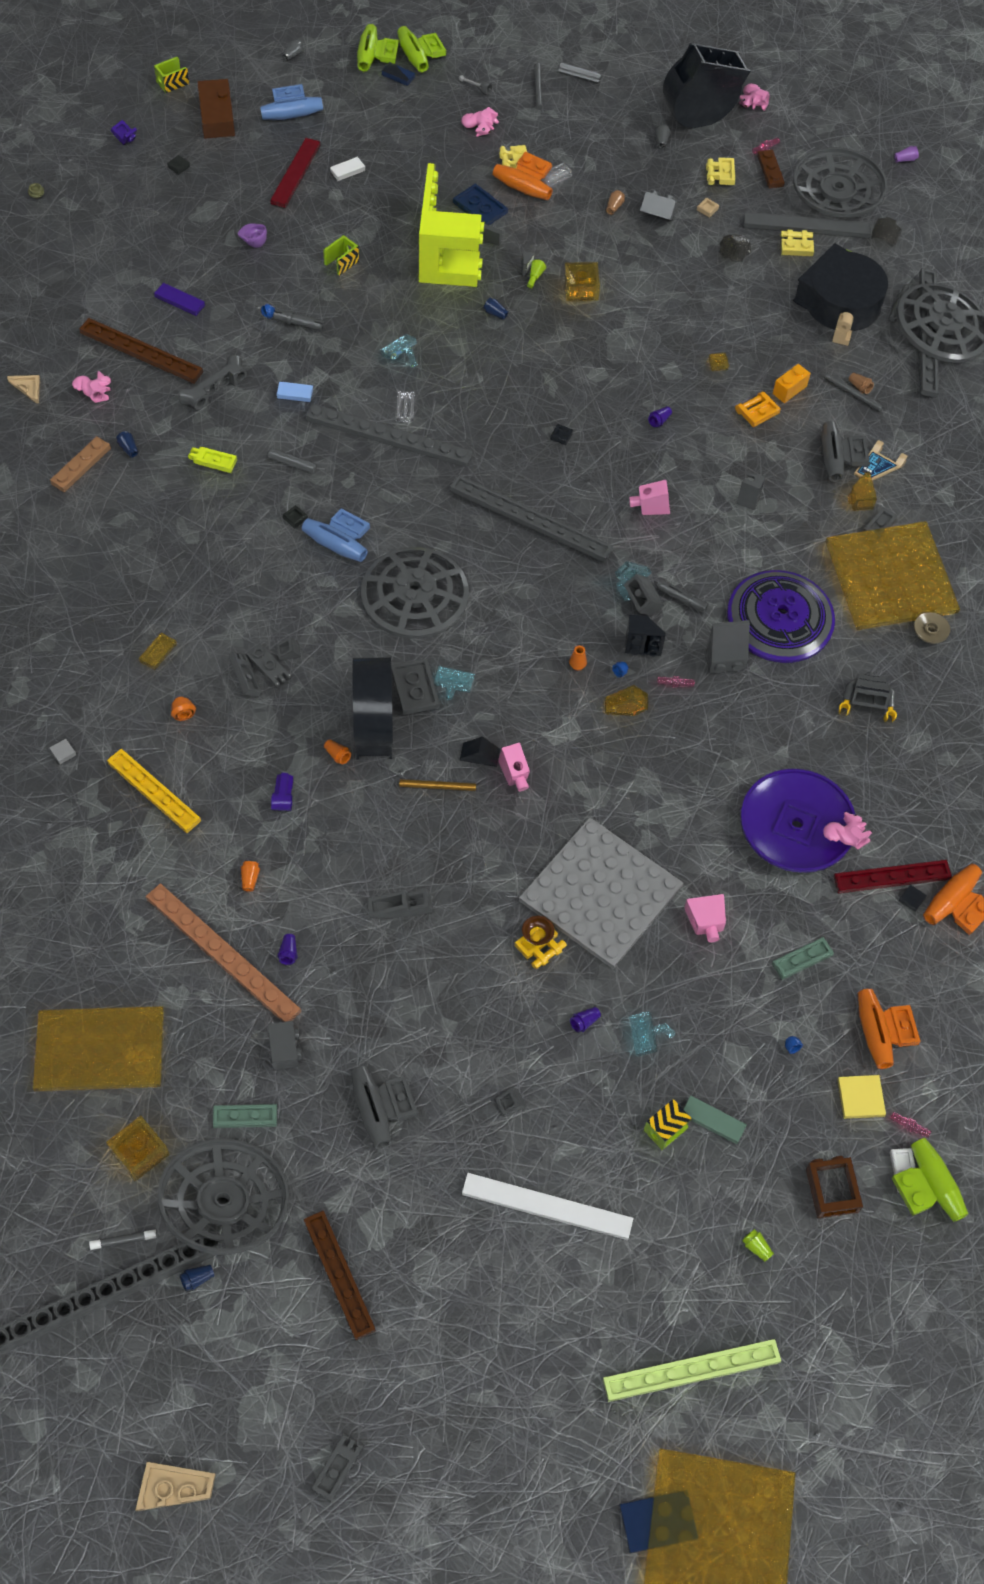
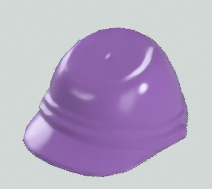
[238,224,267,248]

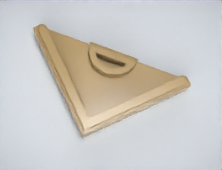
[7,375,40,403]

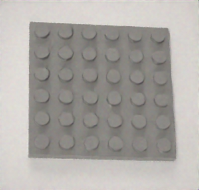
[519,818,684,969]

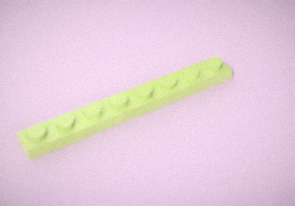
[603,1339,781,1402]

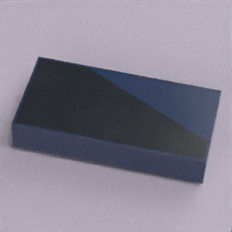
[381,62,415,86]

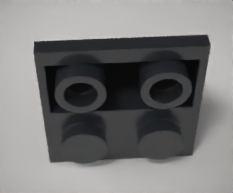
[625,615,666,657]

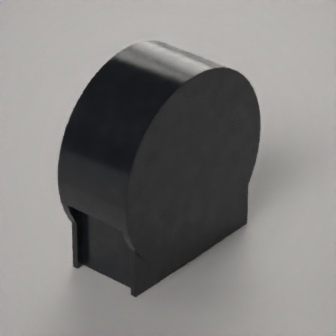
[663,43,751,128]
[793,243,888,331]
[352,657,393,760]

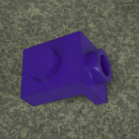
[110,120,137,145]

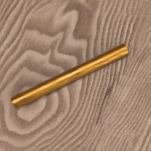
[399,779,476,791]

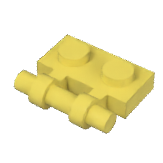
[499,145,527,169]
[706,158,735,185]
[780,229,814,256]

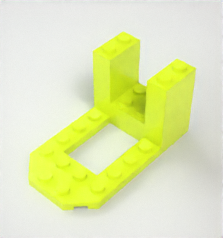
[419,163,484,287]

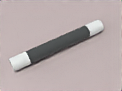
[89,1229,157,1250]

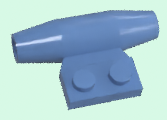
[260,84,323,120]
[302,508,370,562]

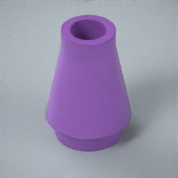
[894,145,919,163]

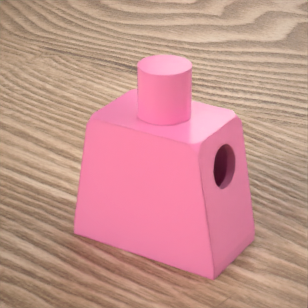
[629,480,670,515]
[498,742,530,792]
[684,894,726,942]

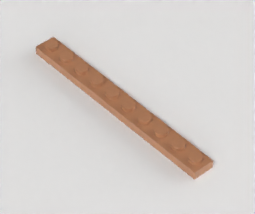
[146,883,301,1022]

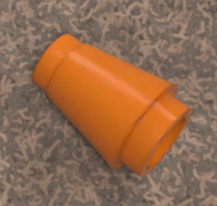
[569,645,587,670]
[324,739,351,765]
[241,861,260,892]

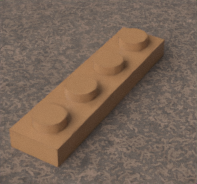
[50,436,111,493]

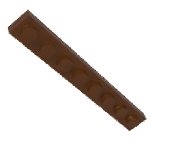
[79,318,203,384]

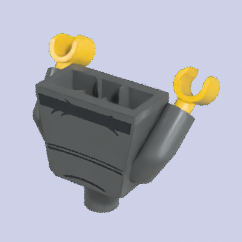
[838,672,897,722]

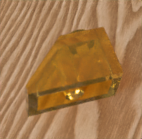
[848,471,877,511]
[605,685,648,716]

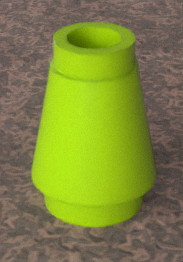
[742,1229,774,1262]

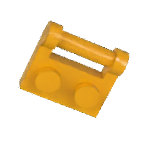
[735,391,781,428]

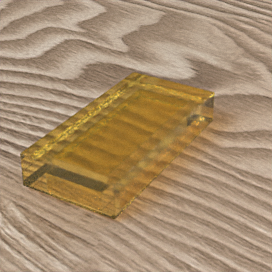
[139,633,177,670]

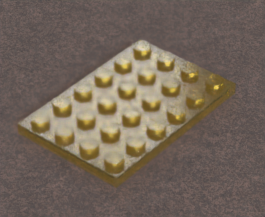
[33,1006,164,1091]

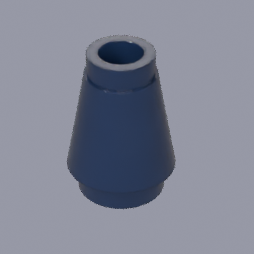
[483,297,509,320]
[116,431,139,458]
[180,1264,214,1291]

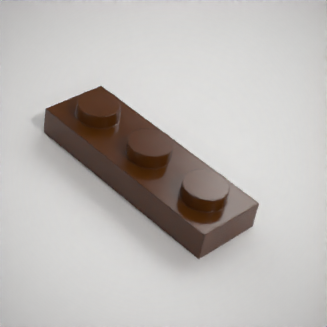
[757,150,785,189]

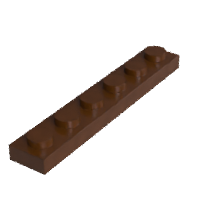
[304,1210,376,1341]

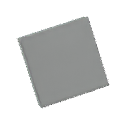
[49,739,76,764]

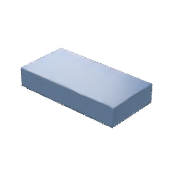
[277,382,313,402]

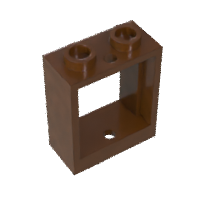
[806,1156,863,1219]

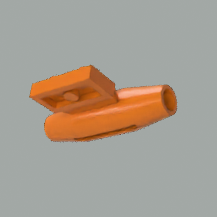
[492,151,553,200]
[923,864,984,935]
[857,988,921,1069]

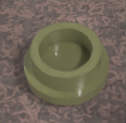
[28,183,44,198]

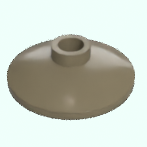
[914,612,950,644]

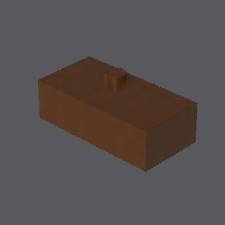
[197,79,235,139]

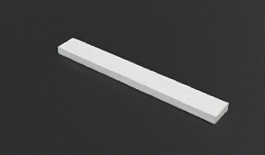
[462,1173,633,1240]

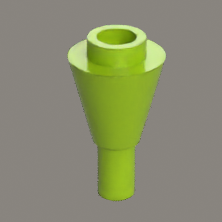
[527,259,547,288]

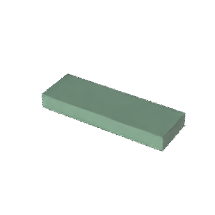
[772,937,834,980]
[683,1096,747,1144]
[213,1104,277,1128]

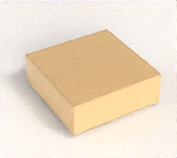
[697,198,719,218]

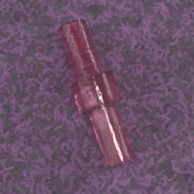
[752,137,780,154]
[657,676,695,688]
[890,1112,932,1138]

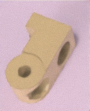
[832,312,853,346]

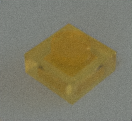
[709,353,729,371]

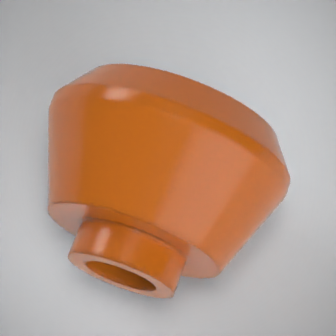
[171,697,196,721]

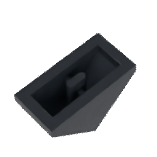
[460,736,500,767]

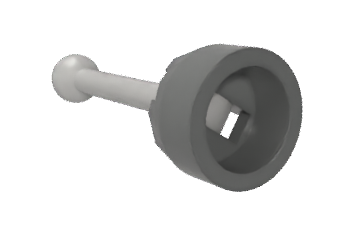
[459,75,493,95]

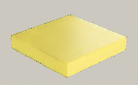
[837,1075,886,1119]

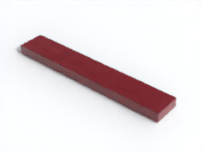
[270,138,321,208]
[833,860,952,894]

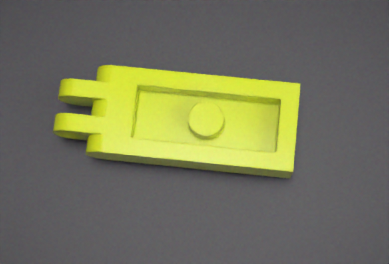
[188,447,237,473]

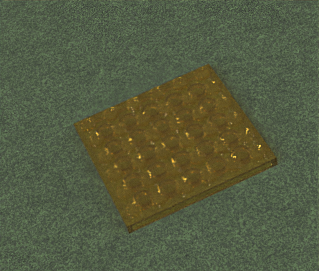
[825,521,960,630]
[644,1448,796,1584]

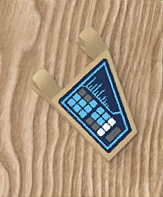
[854,440,908,483]

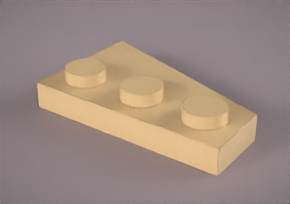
[136,1462,216,1511]

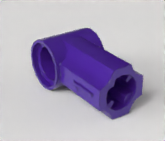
[271,773,294,811]

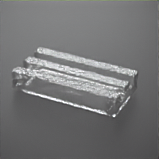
[541,163,573,186]
[396,391,415,422]

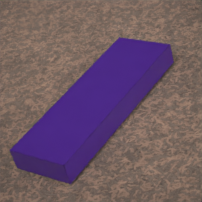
[154,283,205,316]

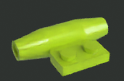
[357,24,399,72]
[397,26,446,72]
[892,1138,968,1222]

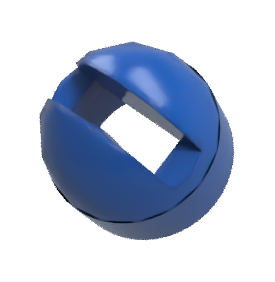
[261,304,275,319]
[612,661,628,678]
[785,1036,803,1054]

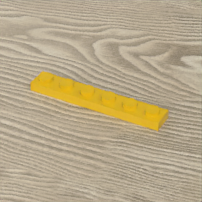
[107,748,201,833]

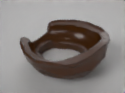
[522,915,555,946]

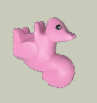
[739,83,769,111]
[461,107,499,137]
[72,371,111,403]
[823,812,872,849]

